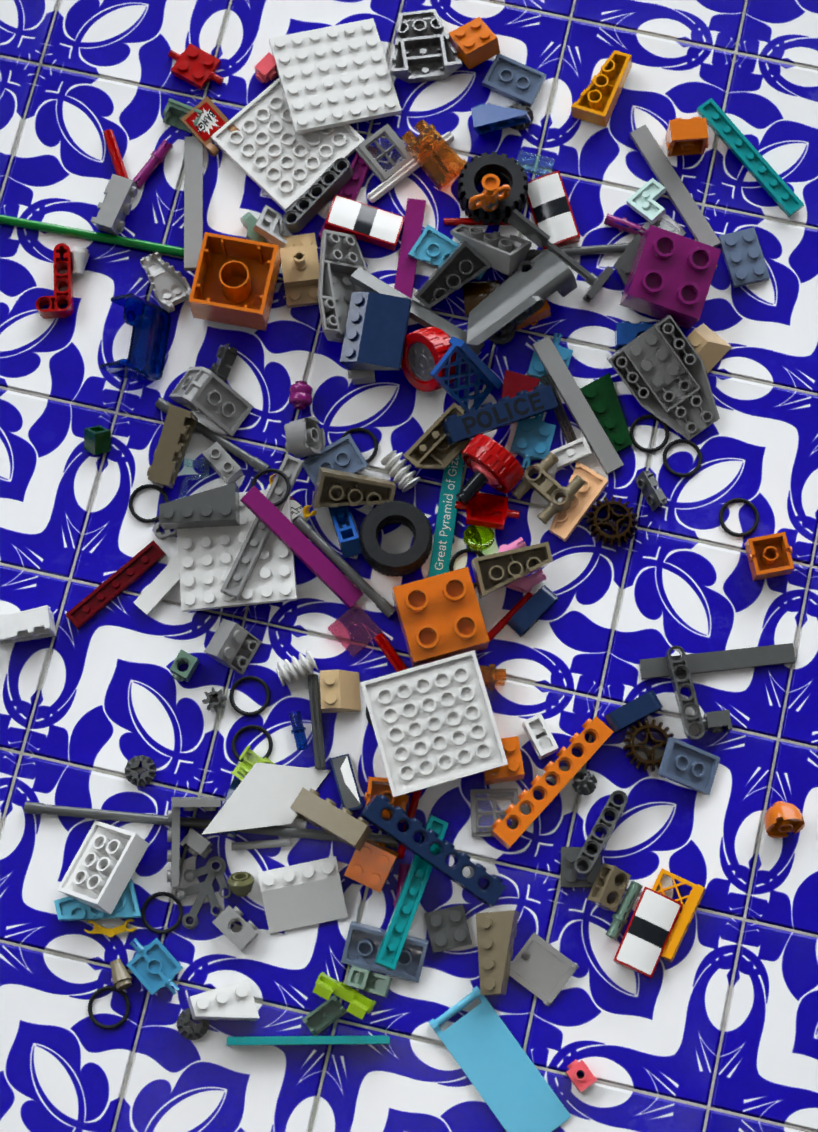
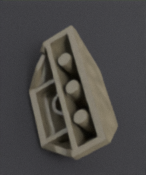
[403,402,470,470]

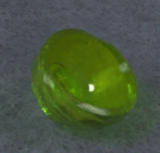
[463,525,495,552]

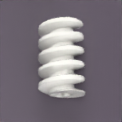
[381,450,420,492]
[275,650,319,687]

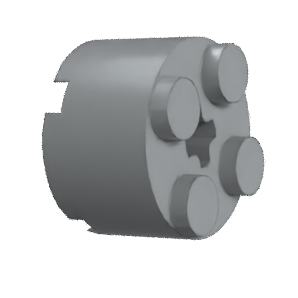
[284,416,326,458]

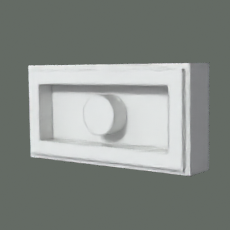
[550,437,592,470]

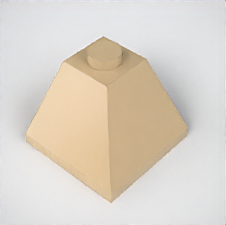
[687,323,732,374]

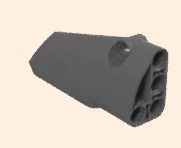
[466,249,577,347]

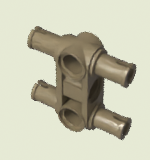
[511,452,586,524]

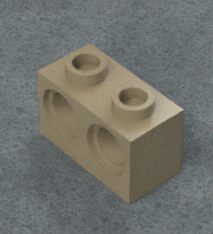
[587,863,631,912]

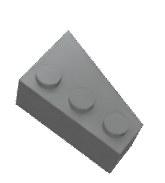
[91,174,138,236]

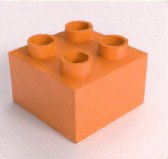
[189,232,281,331]
[392,567,490,667]

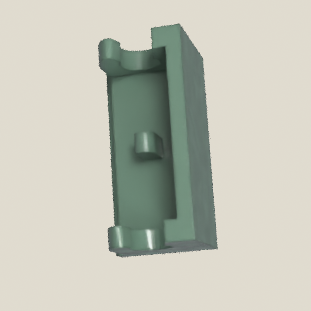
[163,98,203,134]
[302,995,347,1036]

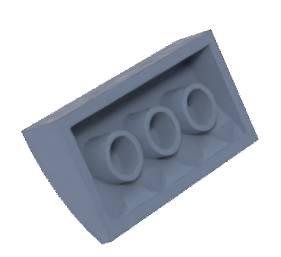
[341,921,429,983]

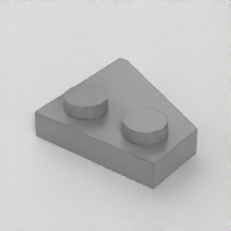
[253,205,287,248]

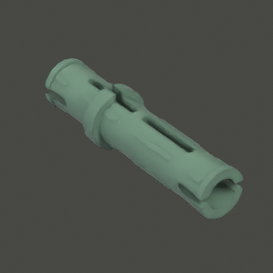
[606,881,643,940]

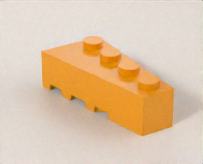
[571,50,632,127]

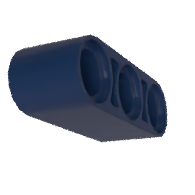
[507,585,559,637]
[605,690,663,734]

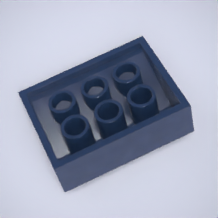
[340,292,412,370]

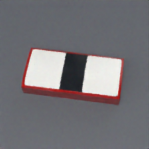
[527,171,580,249]
[324,194,405,251]
[614,887,683,979]

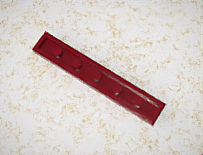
[65,540,166,630]

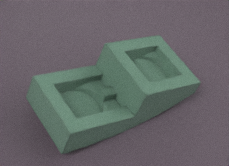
[345,965,393,998]

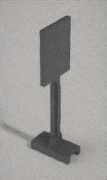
[507,209,614,303]

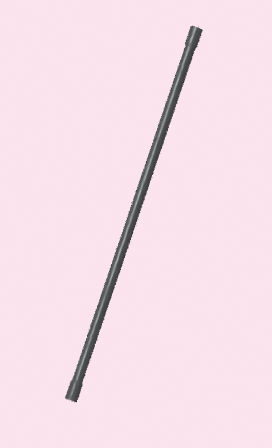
[24,801,398,848]

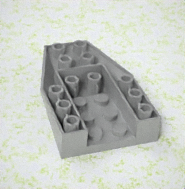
[607,315,720,440]

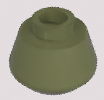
[227,872,254,897]

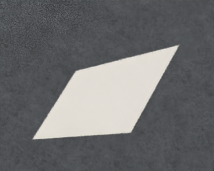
[201,763,331,835]

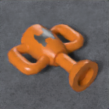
[468,174,511,212]

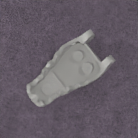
[140,252,191,313]

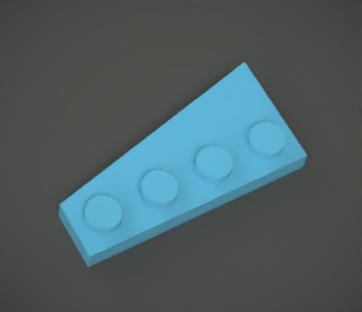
[54,878,142,921]

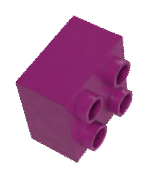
[620,225,721,329]

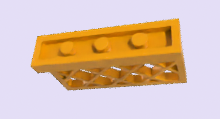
[652,869,706,963]

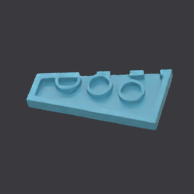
[408,225,486,281]

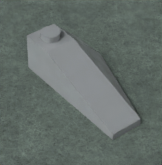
[450,224,532,275]

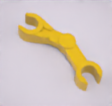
[84,919,137,938]

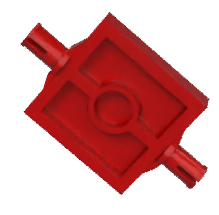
[168,44,224,90]
[454,492,520,530]

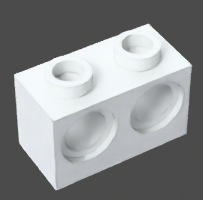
[522,713,559,760]

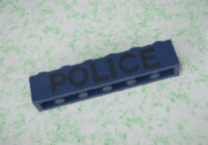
[442,384,558,445]

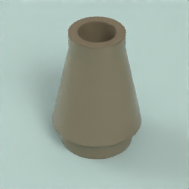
[110,959,132,991]

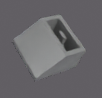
[204,619,262,675]

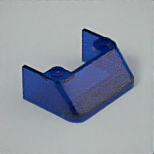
[100,293,171,381]

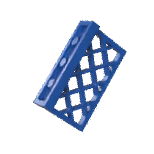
[430,336,503,411]

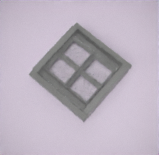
[354,124,415,183]
[470,788,518,837]

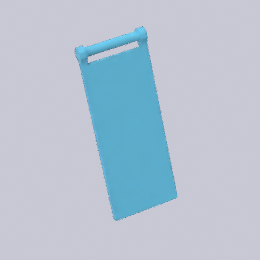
[428,986,571,1132]

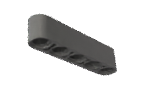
[283,158,353,233]
[665,646,705,740]
[572,790,628,880]

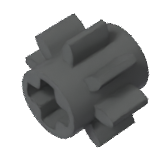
[202,687,227,713]
[572,771,598,795]

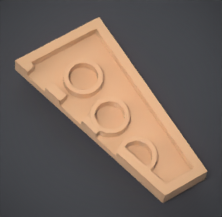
[549,461,609,542]

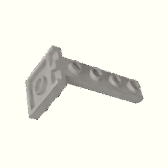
[167,797,221,887]

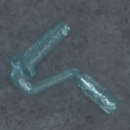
[179,458,210,499]

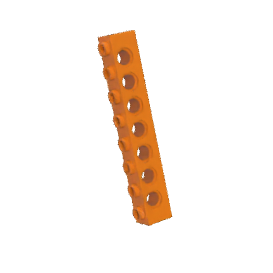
[490,716,614,849]

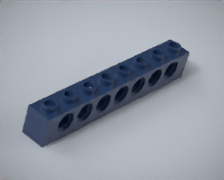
[360,794,506,907]

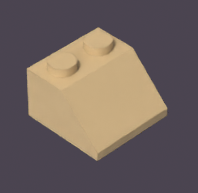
[320,670,361,713]

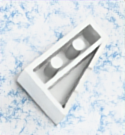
[0,605,56,645]
[187,979,260,1021]

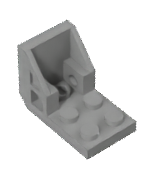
[169,367,254,436]

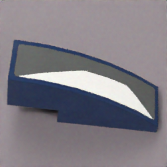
[330,754,364,812]

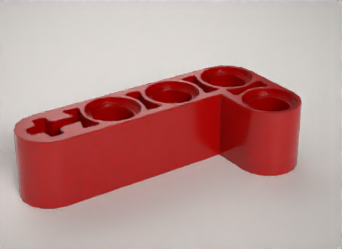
[35,243,74,319]

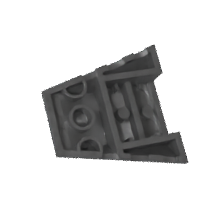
[390,9,462,84]

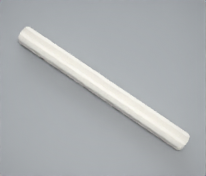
[367,132,454,203]

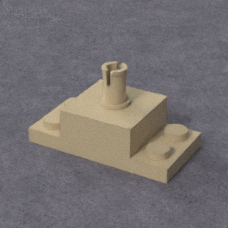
[280,233,319,308]

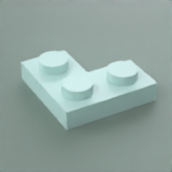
[626,178,666,225]

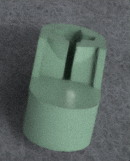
[240,212,265,243]

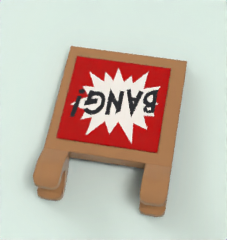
[180,96,240,157]

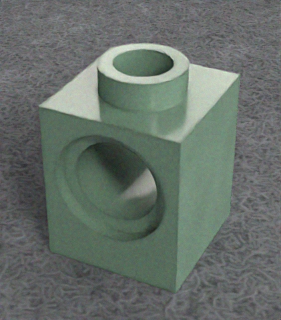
[169,650,200,682]

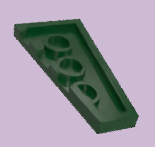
[580,373,632,453]

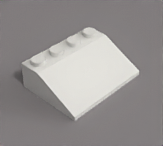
[57,820,149,914]
[257,856,348,934]

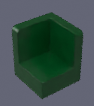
[84,425,111,455]

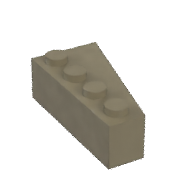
[147,404,198,489]
[312,467,397,508]
[471,542,553,599]
[290,788,372,851]
[476,910,520,996]

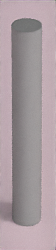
[231,838,291,851]

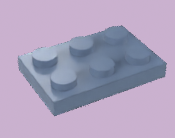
[482,54,547,107]
[718,227,770,288]
[303,434,369,486]
[657,737,720,795]

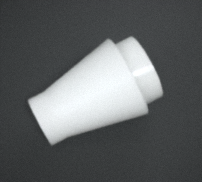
[71,247,90,275]

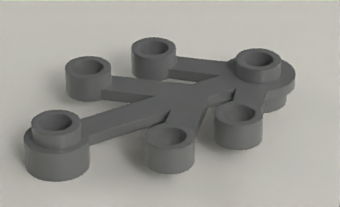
[174,856,232,930]

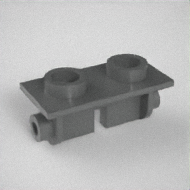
[210,343,238,381]
[635,470,667,511]

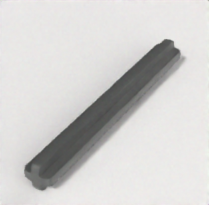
[308,674,326,770]

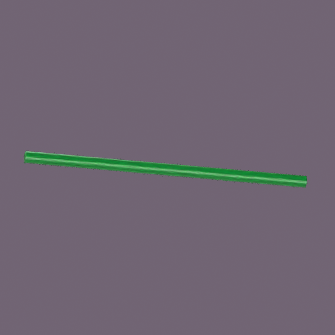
[0,214,184,257]

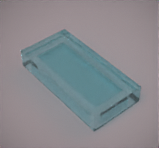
[516,150,555,176]

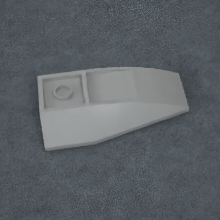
[318,229,369,343]

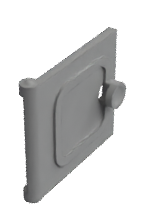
[509,932,579,1006]

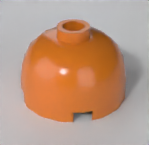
[764,801,805,838]

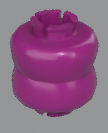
[289,381,313,410]

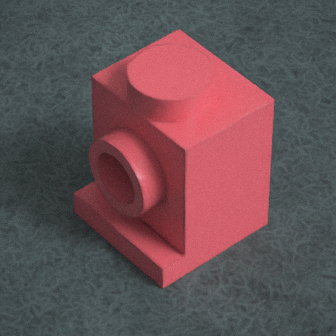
[254,52,278,83]
[565,1059,597,1093]

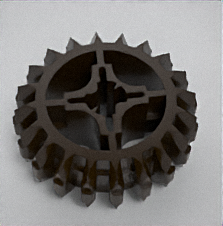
[586,496,638,548]
[623,719,674,772]

